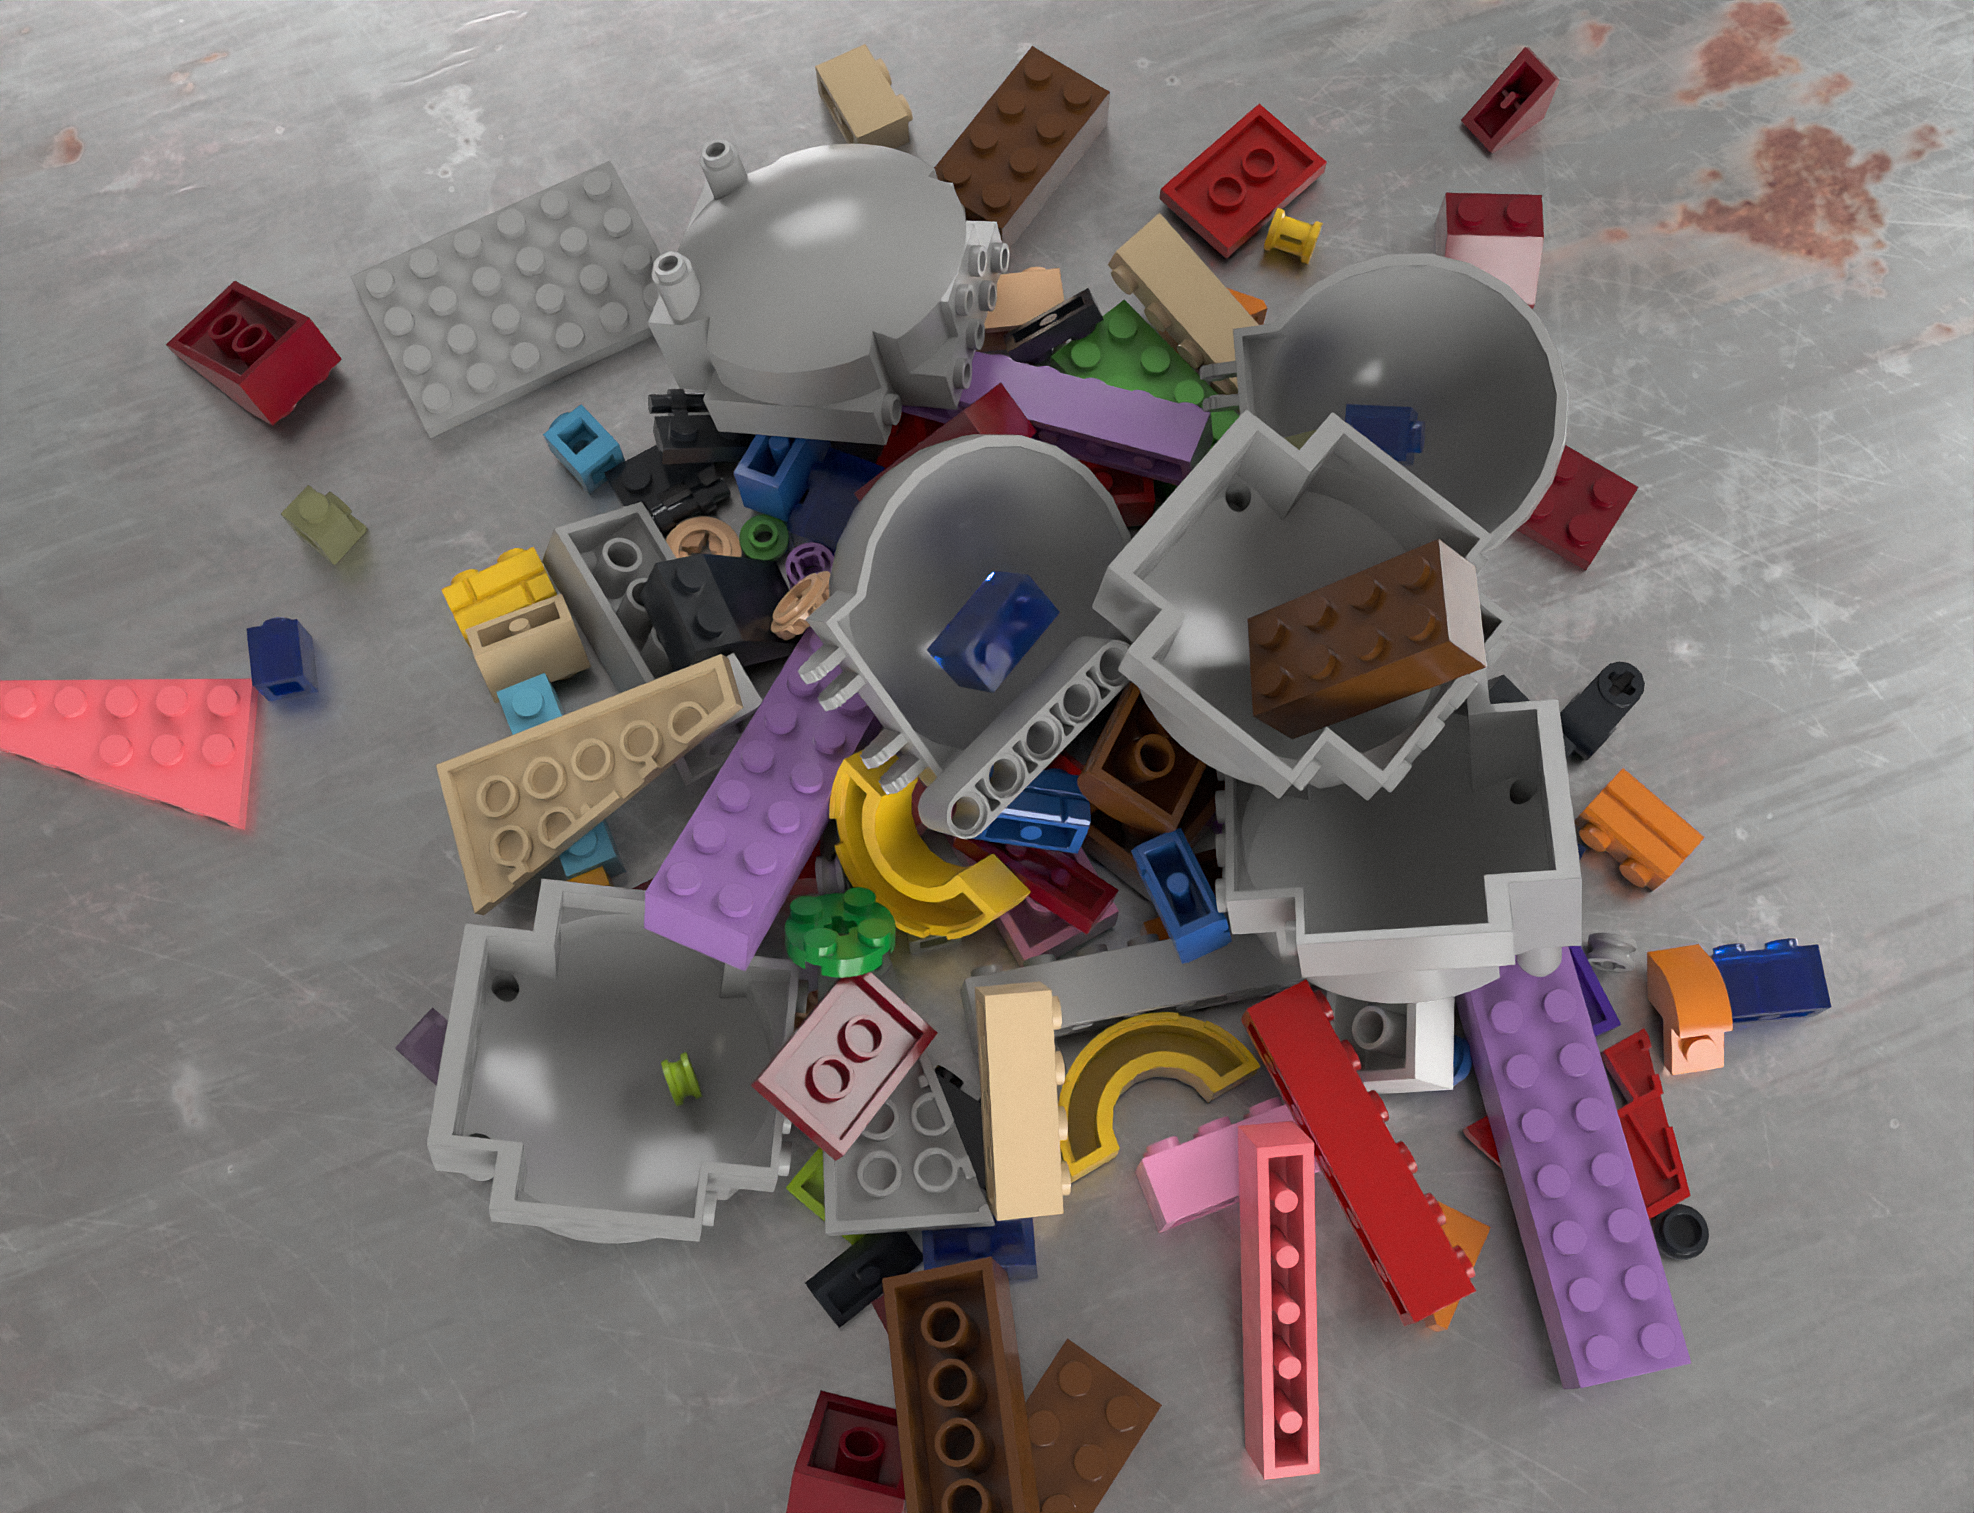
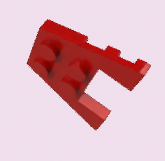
[1462,1028,1691,1219]

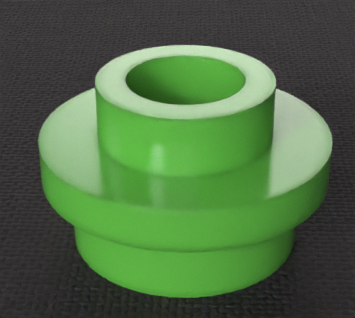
[739,514,789,561]

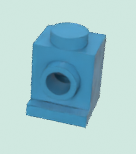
[543,404,625,495]

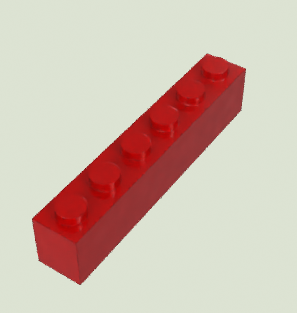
[1241,979,1476,1326]

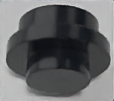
[1652,1204,1709,1260]

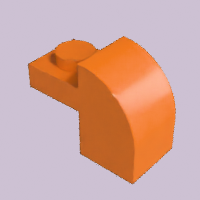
[1647,944,1733,1075]

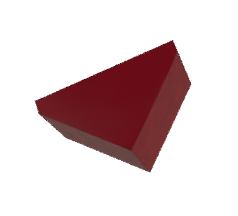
[1461,47,1560,153]

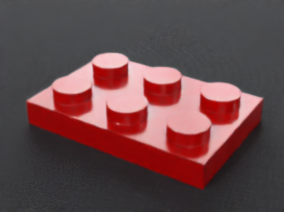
[1159,103,1327,259]

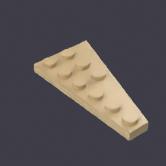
[436,654,744,916]

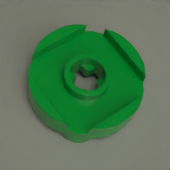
[785,887,896,978]

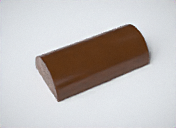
[1077,680,1207,833]

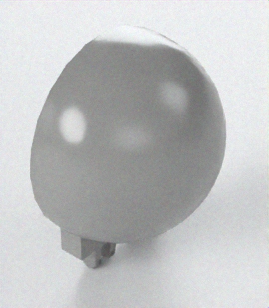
[1200,253,1569,555]
[798,434,1131,795]

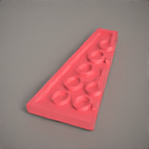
[0,678,259,830]

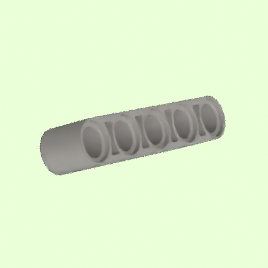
[918,636,1130,839]

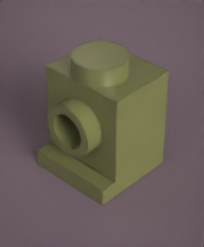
[281,485,368,566]

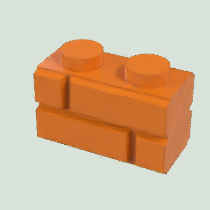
[1574,768,1705,891]

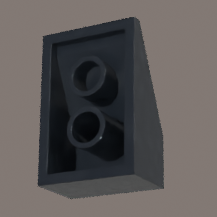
[640,553,808,672]

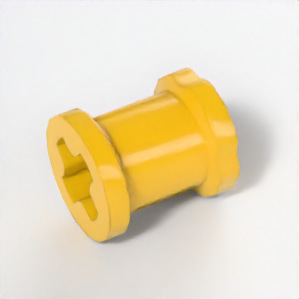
[1263,208,1323,264]

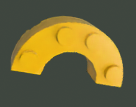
[829,749,1031,940]
[1058,1012,1261,1183]

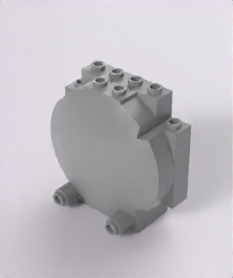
[648,139,1009,445]
[1092,409,1516,801]
[1215,668,1582,1003]
[427,879,809,1244]

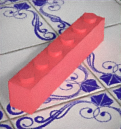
[1238,1121,1320,1480]

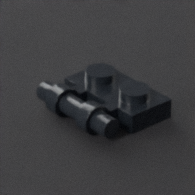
[648,388,756,464]
[604,445,731,536]

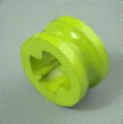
[661,1052,703,1106]

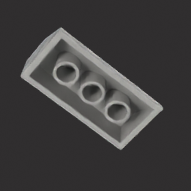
[542,502,676,693]

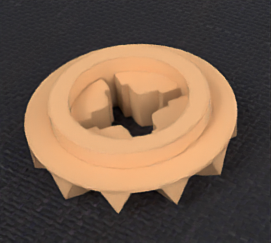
[665,516,742,559]
[771,571,831,641]

